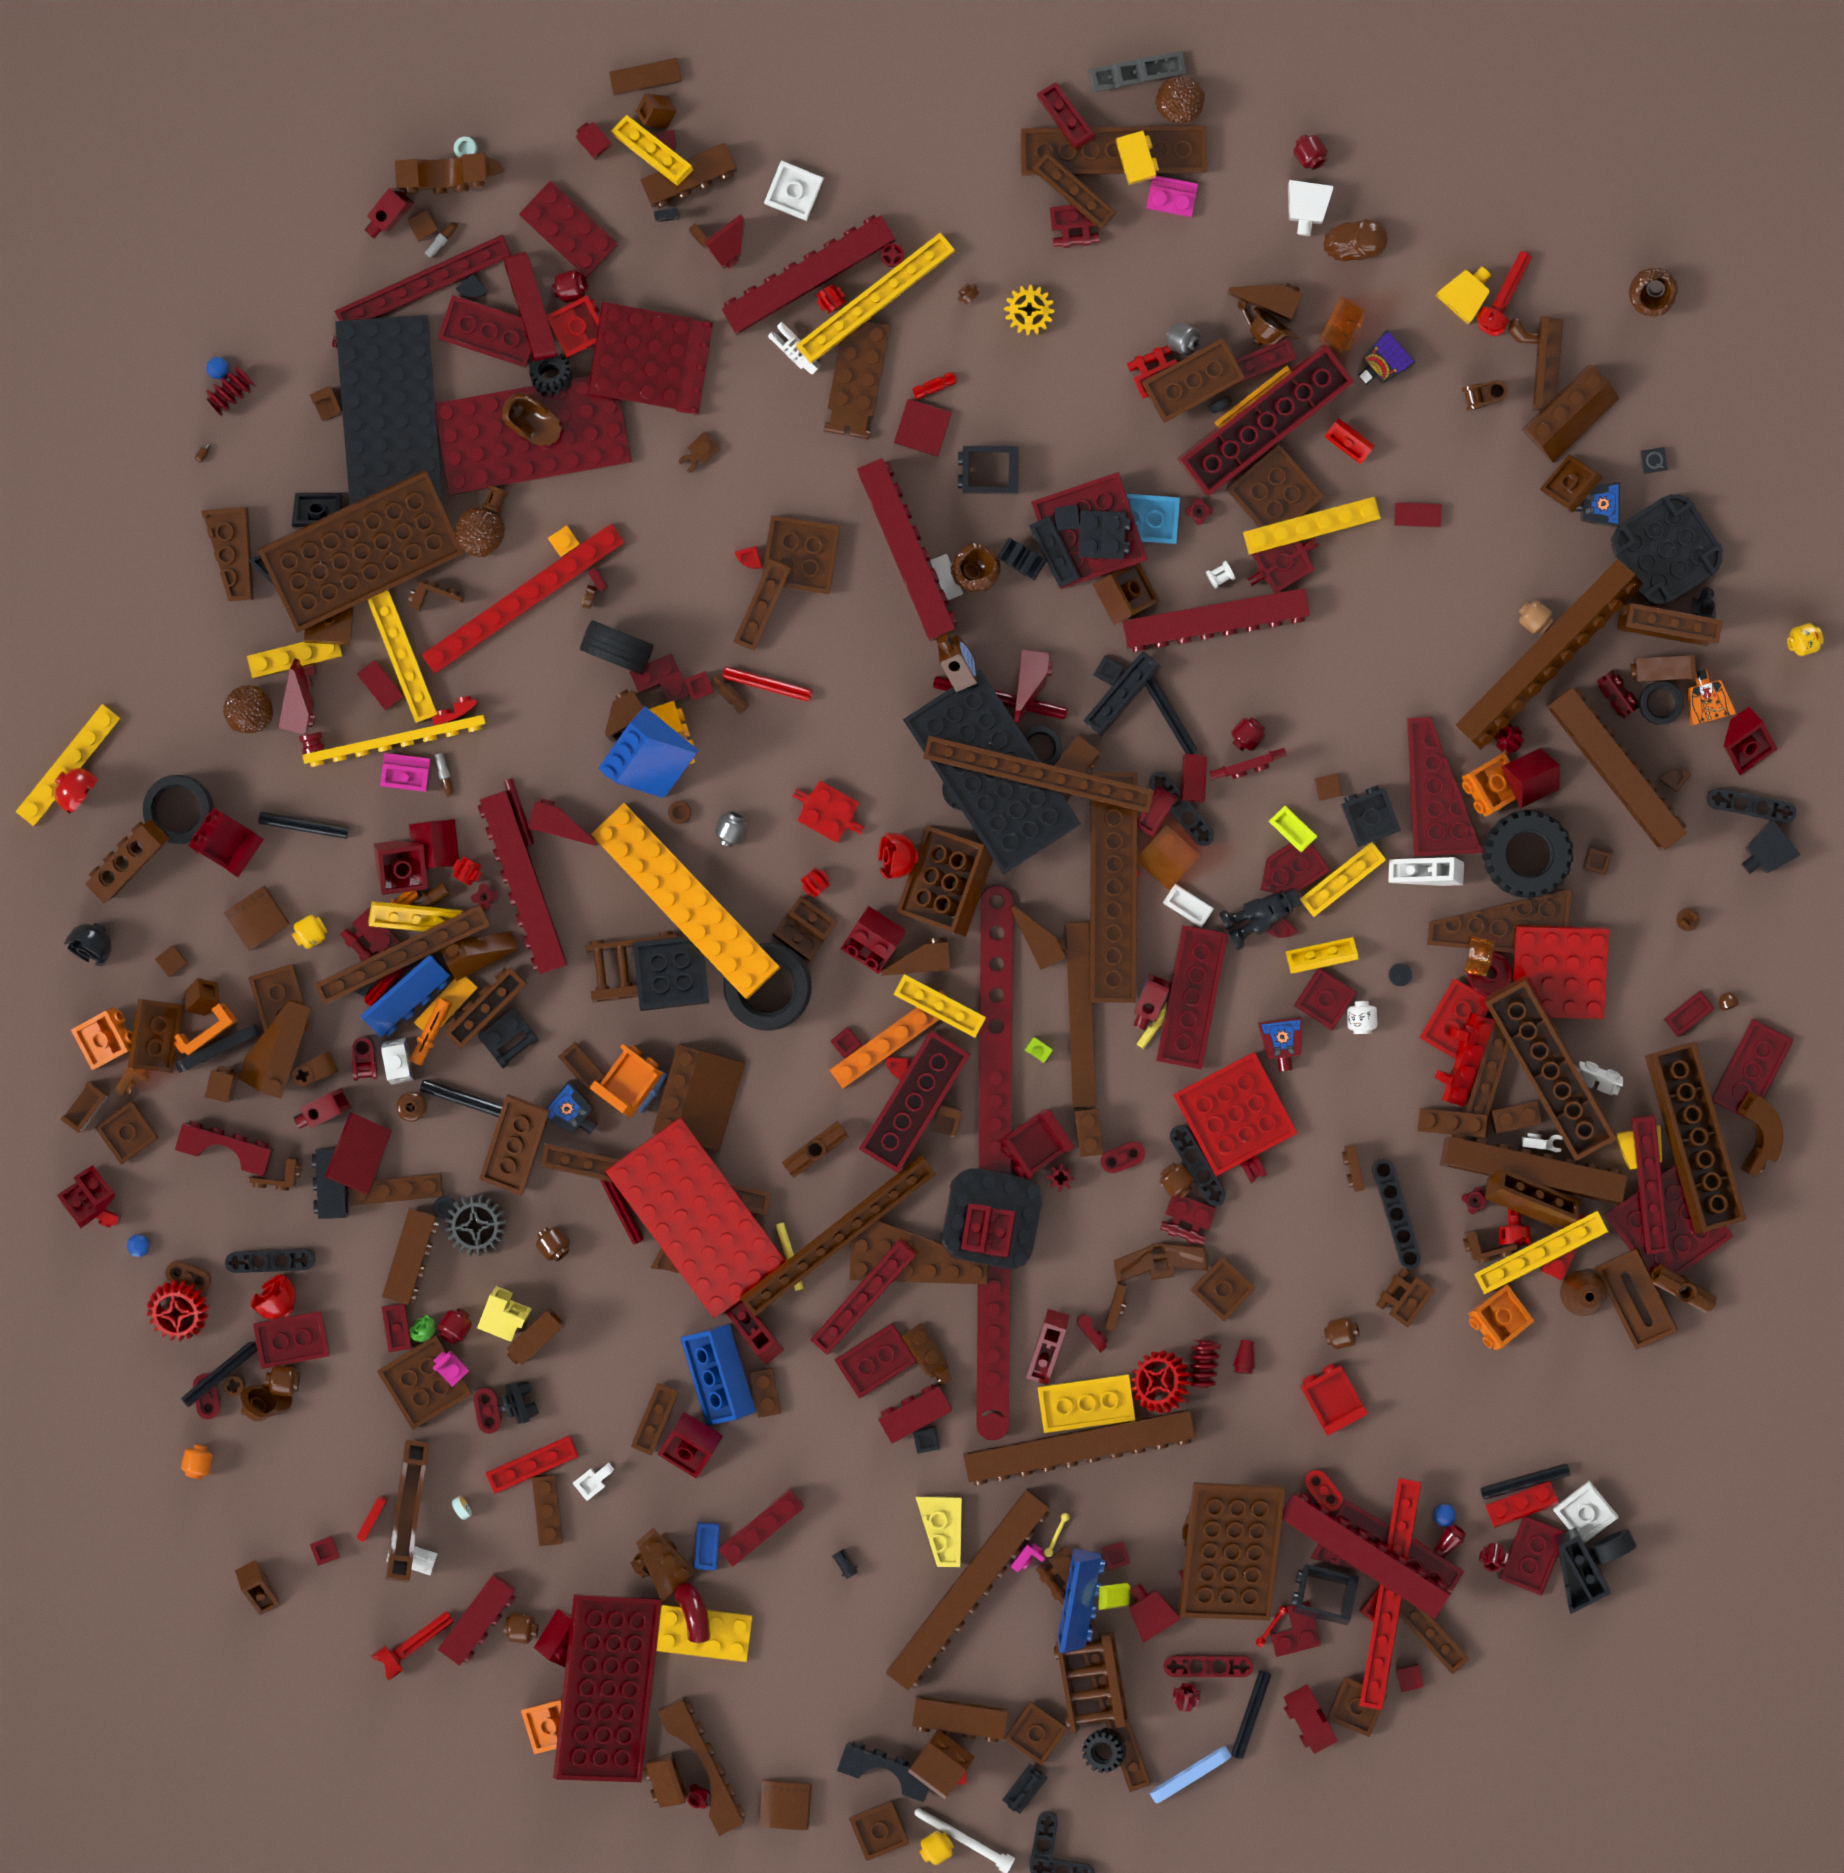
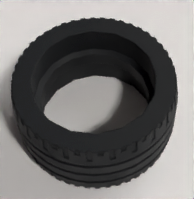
[580,620,654,675]
[143,775,214,844]

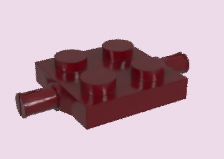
[1247,537,1319,593]
[1209,747,1287,780]

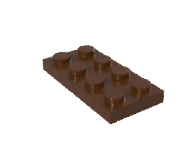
[1142,338,1245,423]
[479,1094,551,1196]

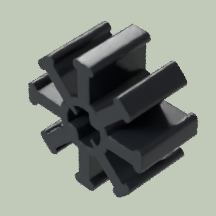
[997,537,1047,581]

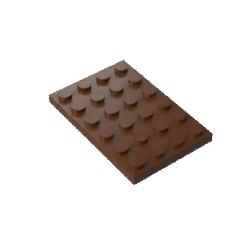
[1179,1482,1285,1621]

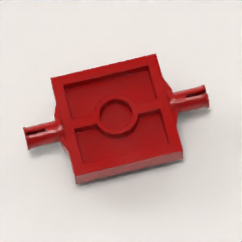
[792,780,865,843]

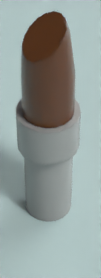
[424,222,459,259]
[434,753,453,797]

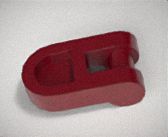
[1076,1314,1108,1353]

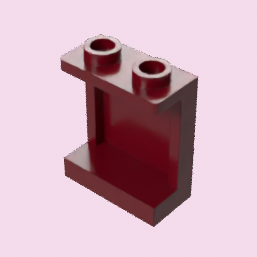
[188,807,264,877]
[1000,1109,1074,1179]

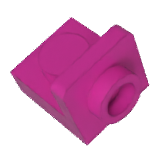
[433,1350,470,1387]
[1010,1542,1046,1572]

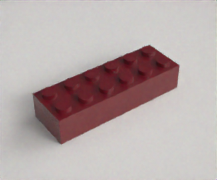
[859,1030,970,1173]

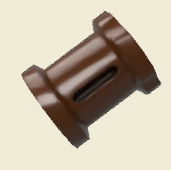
[482,485,509,514]

